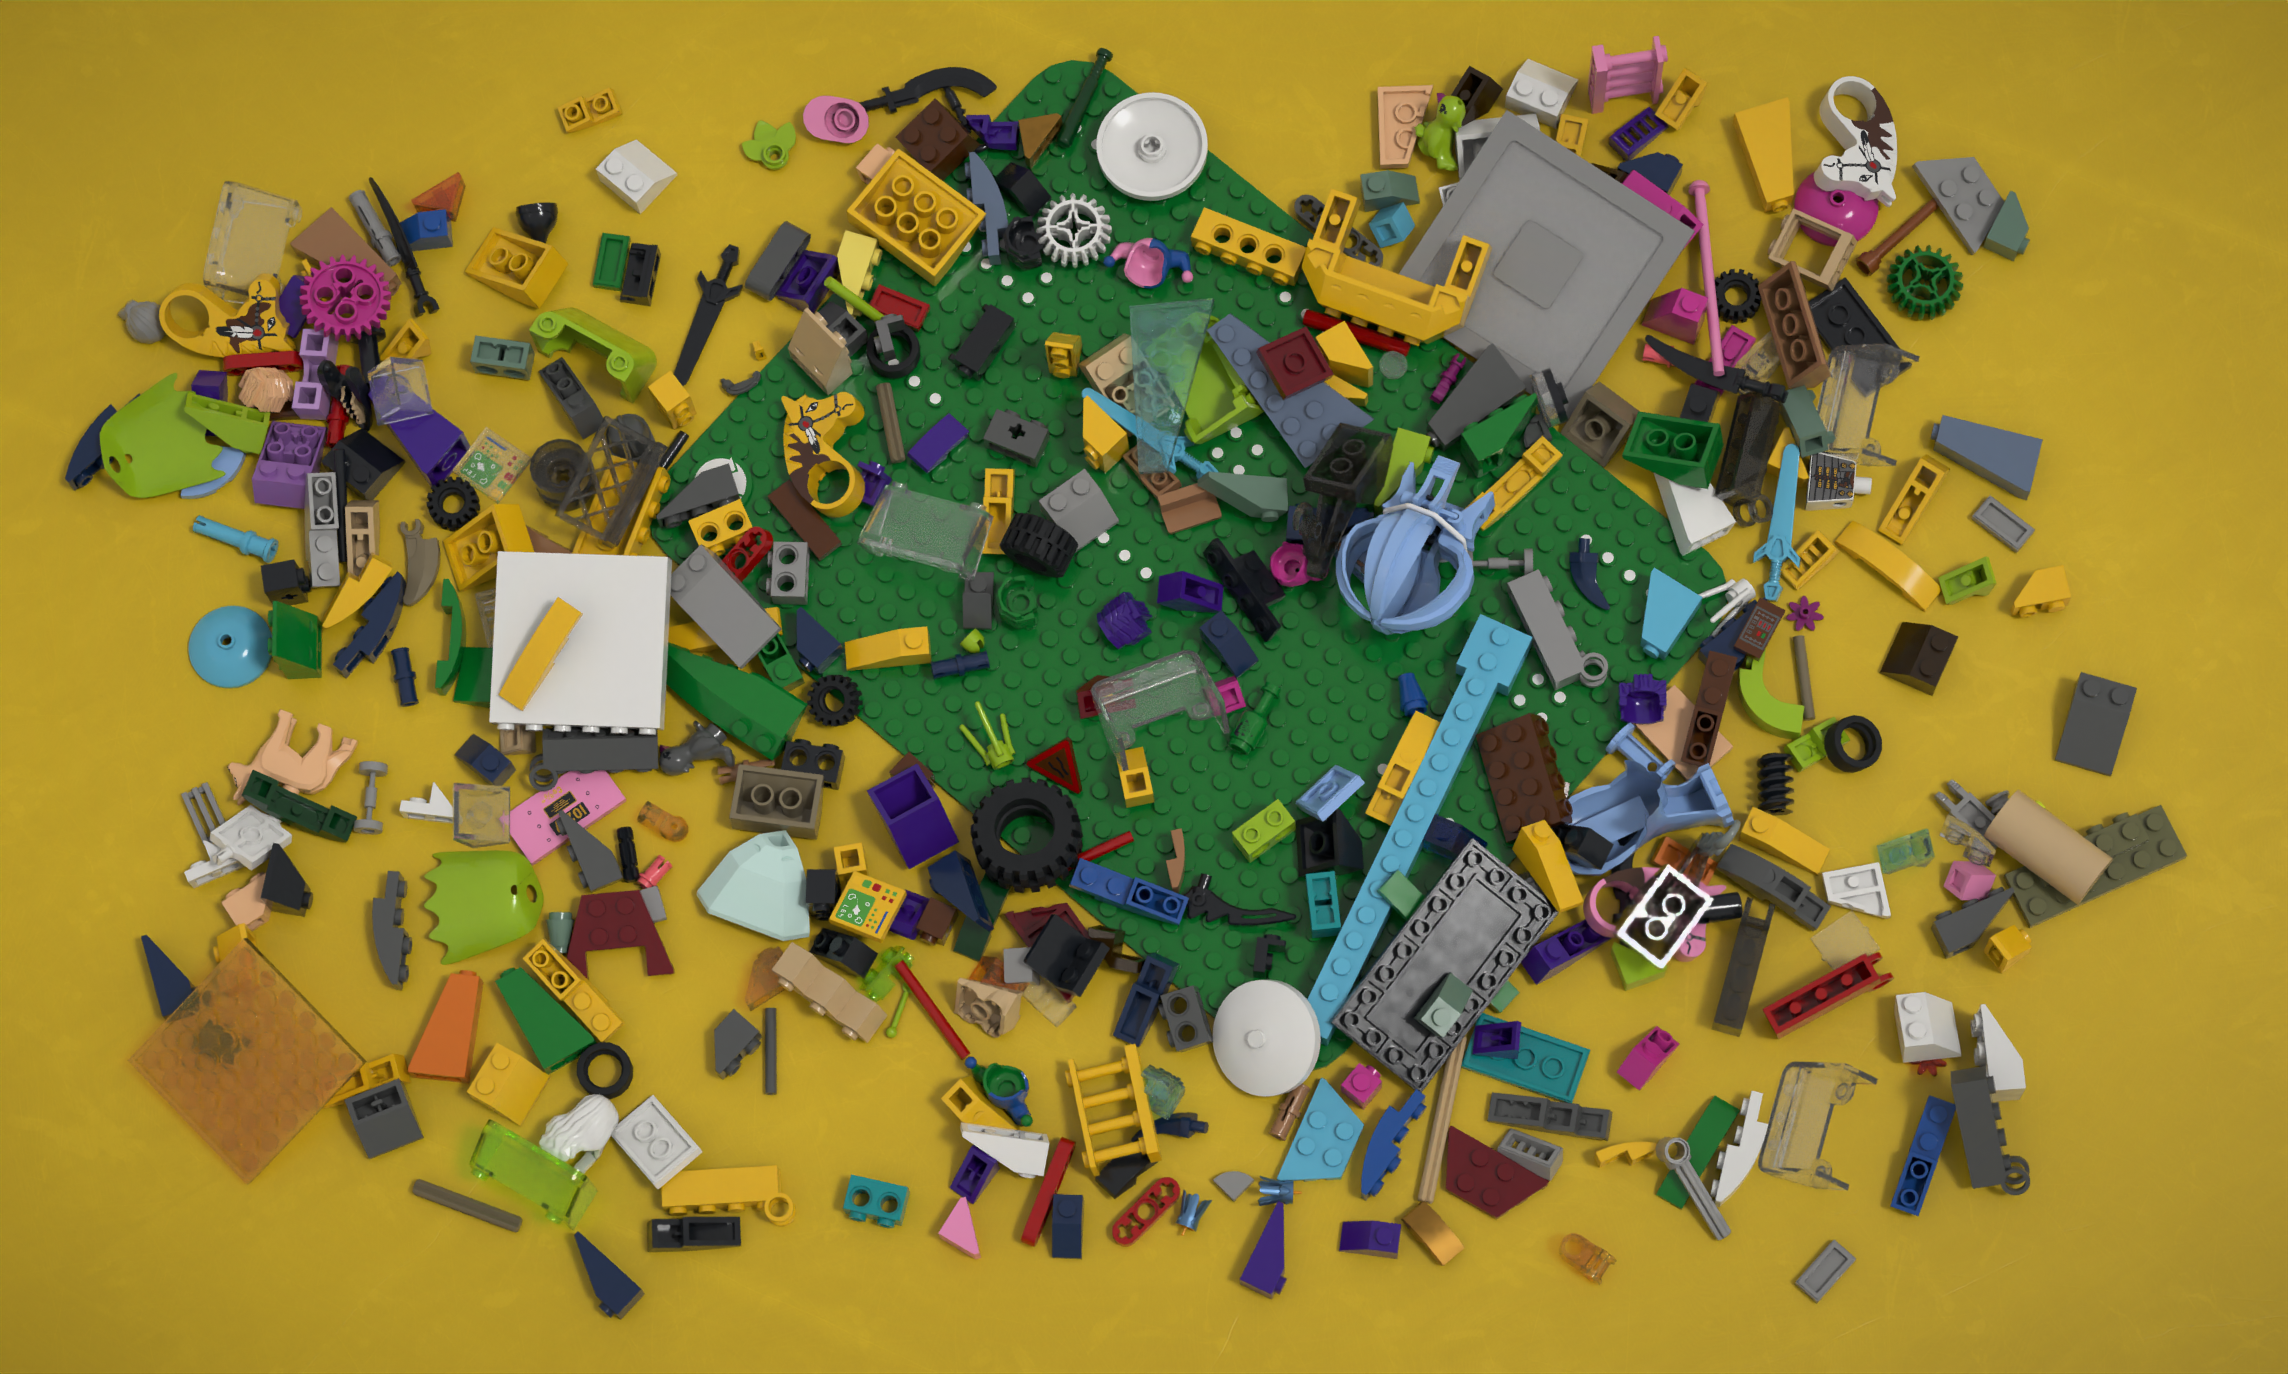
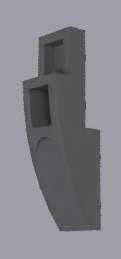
[1715,844,1831,932]
[372,871,412,990]

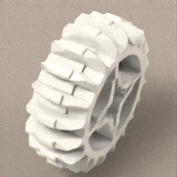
[1036,193,1112,269]

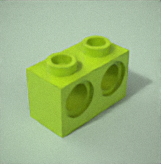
[1232,799,1296,863]

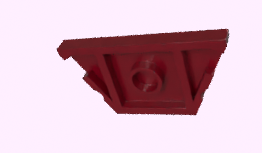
[1005,903,1091,1004]
[1446,1126,1549,1220]

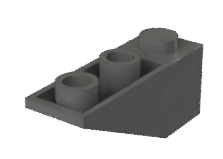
[539,357,607,440]
[656,463,740,528]
[556,810,624,893]
[1931,887,2014,959]

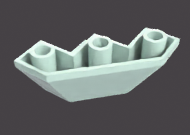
[697,830,810,941]

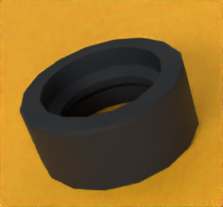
[866,325,921,379]
[1824,715,1882,773]
[577,1042,633,1099]

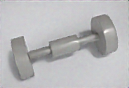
[1467,548,1533,575]
[354,761,388,835]

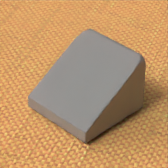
[640,886,667,923]

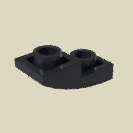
[1095,1137,1159,1199]

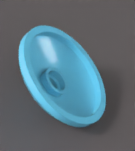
[188,606,272,688]

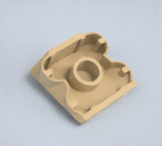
[954,978,1023,1038]

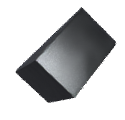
[995,162,1052,218]

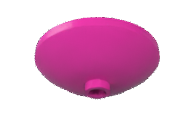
[1794,172,1879,247]

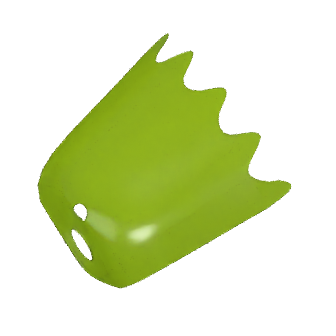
[100,373,226,498]
[424,850,544,965]

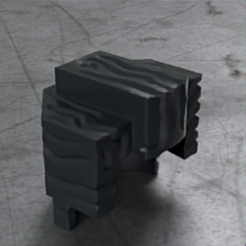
[1003,216,1044,270]

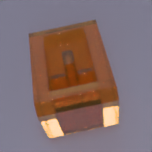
[411,172,466,222]
[969,956,1029,993]

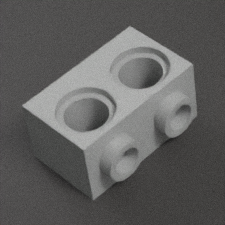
[766,542,810,605]

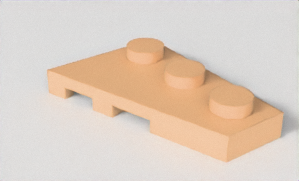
[1378,85,1433,169]

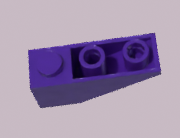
[1521,919,1612,985]

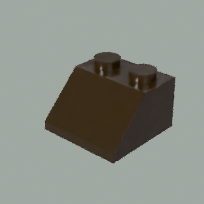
[1880,622,1958,696]

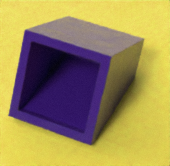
[867,764,959,869]

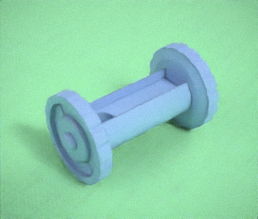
[1605,722,1676,782]

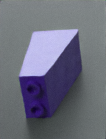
[368,374,472,487]

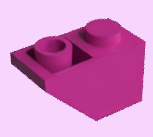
[1617,1026,1679,1090]

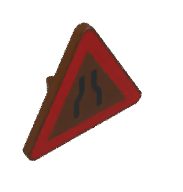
[1026,737,1082,794]

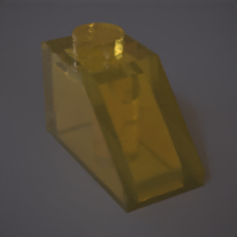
[745,946,785,1011]

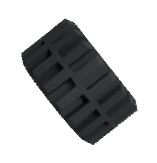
[1000,513,1078,578]

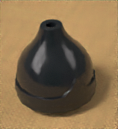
[516,202,558,243]

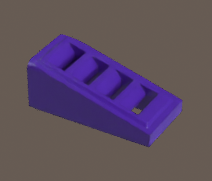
[1608,107,1668,161]

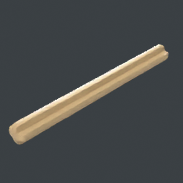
[1418,1036,1467,1204]

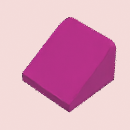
[1208,676,1246,716]

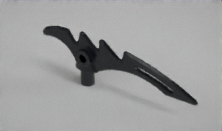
[1183,873,1296,925]

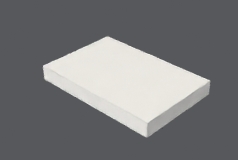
[611,1095,702,1189]

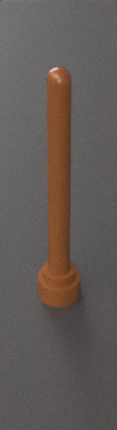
[1855,198,1939,276]

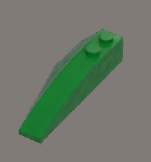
[666,642,808,761]

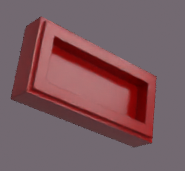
[870,284,930,332]

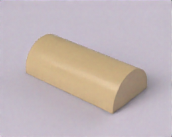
[1984,789,2113,905]

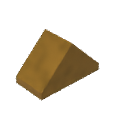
[1018,113,1063,169]

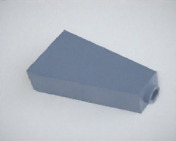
[1930,415,2043,500]

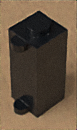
[948,304,1016,381]

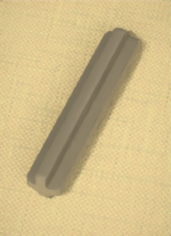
[876,382,906,463]

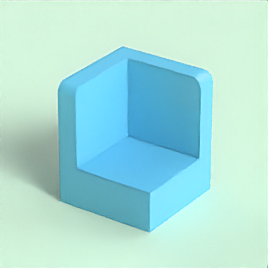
[1369,202,1415,248]

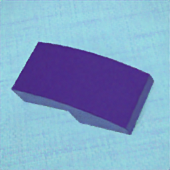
[907,413,969,473]

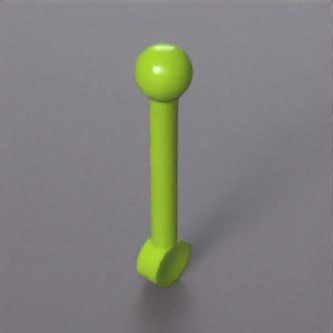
[886,983,912,1038]

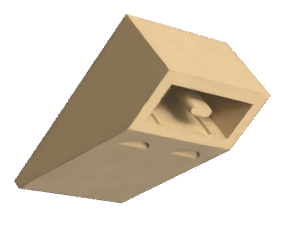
[788,308,853,395]
[1078,334,1175,437]

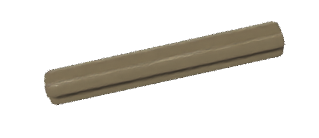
[412,1179,523,1232]

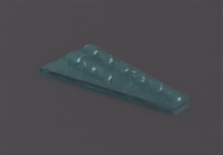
[1129,298,1215,474]

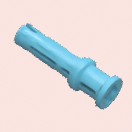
[193,515,278,563]

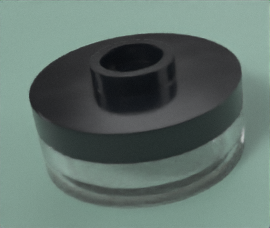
[1529,368,1569,428]

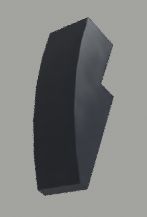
[647,1217,741,1252]

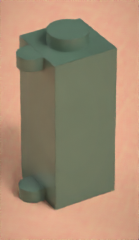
[1779,385,1836,458]

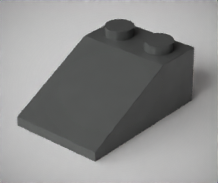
[2055,672,2137,777]

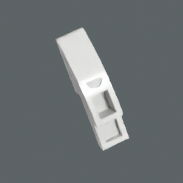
[1710,1091,1768,1207]

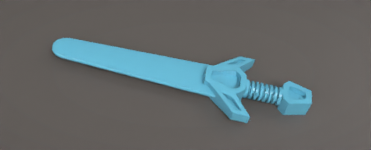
[1081,388,1218,479]
[1753,444,1801,602]

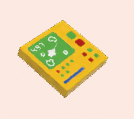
[829,871,907,943]

